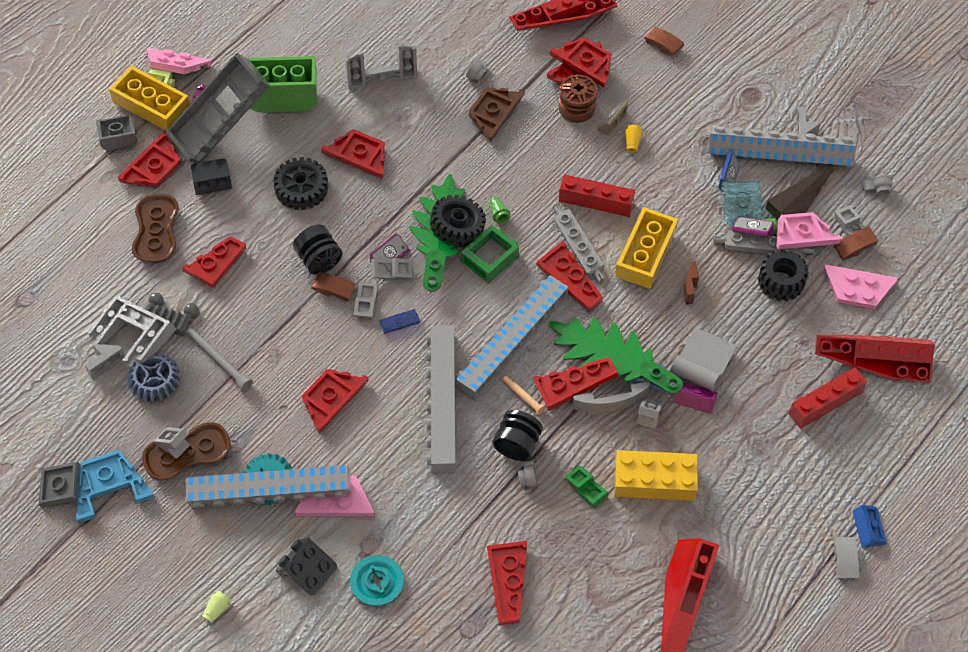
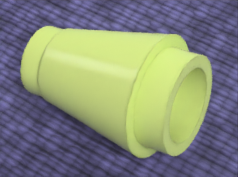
[202,591,231,623]

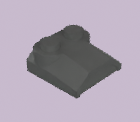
[96,113,137,151]

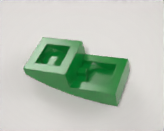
[565,465,608,508]

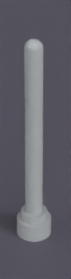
[187,328,253,392]

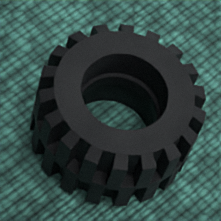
[758,249,809,301]

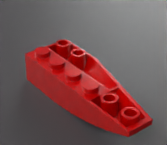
[509,0,617,31]
[815,335,935,382]
[661,538,720,652]

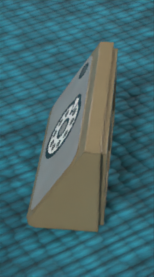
[598,100,628,135]

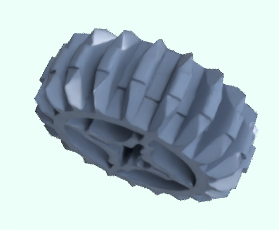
[127,353,181,403]

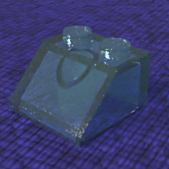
[720,181,762,225]

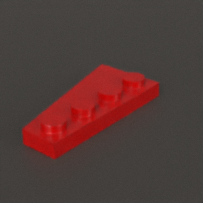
[536,240,603,312]
[533,357,619,411]
[487,541,527,626]

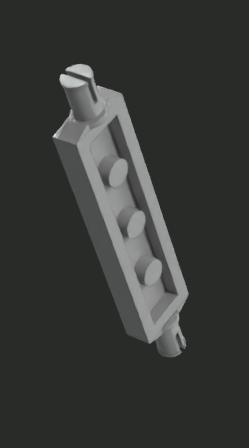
[552,203,606,283]
[713,231,815,258]

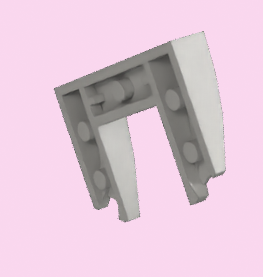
[345,43,417,90]
[88,295,176,363]

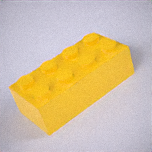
[109,65,190,131]
[615,207,678,289]
[614,450,698,501]

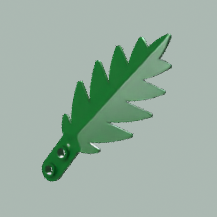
[409,174,465,292]
[549,317,683,394]

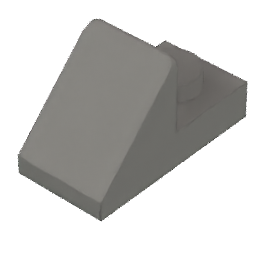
[796,107,821,135]
[85,344,125,380]
[637,397,664,429]
[153,427,189,458]

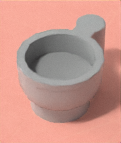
[466,60,488,82]
[863,175,893,195]
[518,460,538,487]

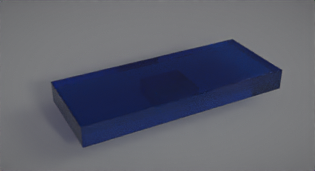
[379,309,420,334]

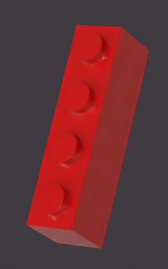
[559,174,636,217]
[789,367,867,429]

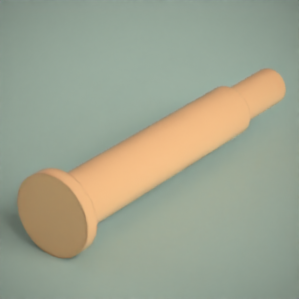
[503,376,545,415]

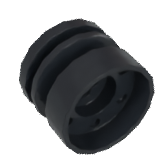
[293,224,343,275]
[492,410,543,461]

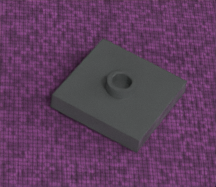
[38,461,81,508]

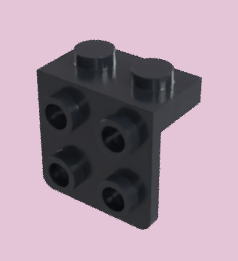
[191,158,232,195]
[275,538,337,595]

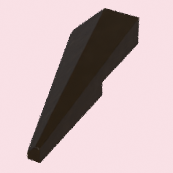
[765,164,835,220]

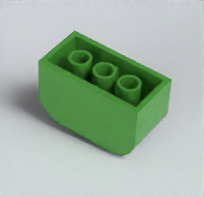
[248,56,317,113]

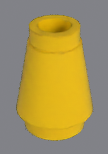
[625,125,643,153]

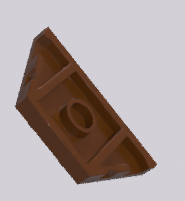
[468,87,525,142]

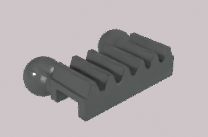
[145,293,199,337]

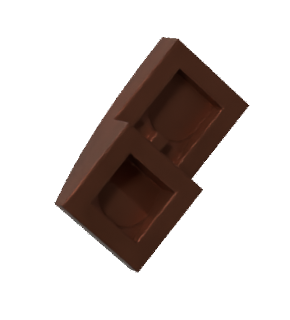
[645,27,684,55]
[834,226,878,260]
[684,261,699,305]
[311,272,355,302]

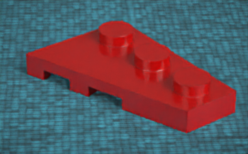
[182,236,246,288]

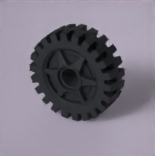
[273,157,328,210]
[429,195,486,247]

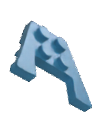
[76,450,155,523]

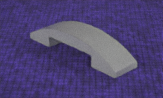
[572,381,650,413]

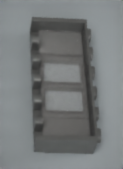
[166,53,270,163]

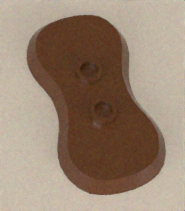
[132,194,179,263]
[142,422,231,480]

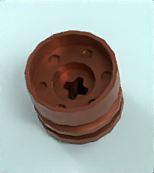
[559,75,597,123]

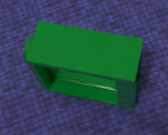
[461,225,519,284]

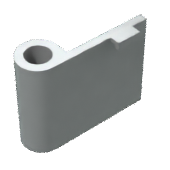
[670,327,737,392]

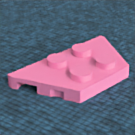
[146,48,212,74]
[777,212,842,250]
[824,264,897,310]
[295,476,374,516]

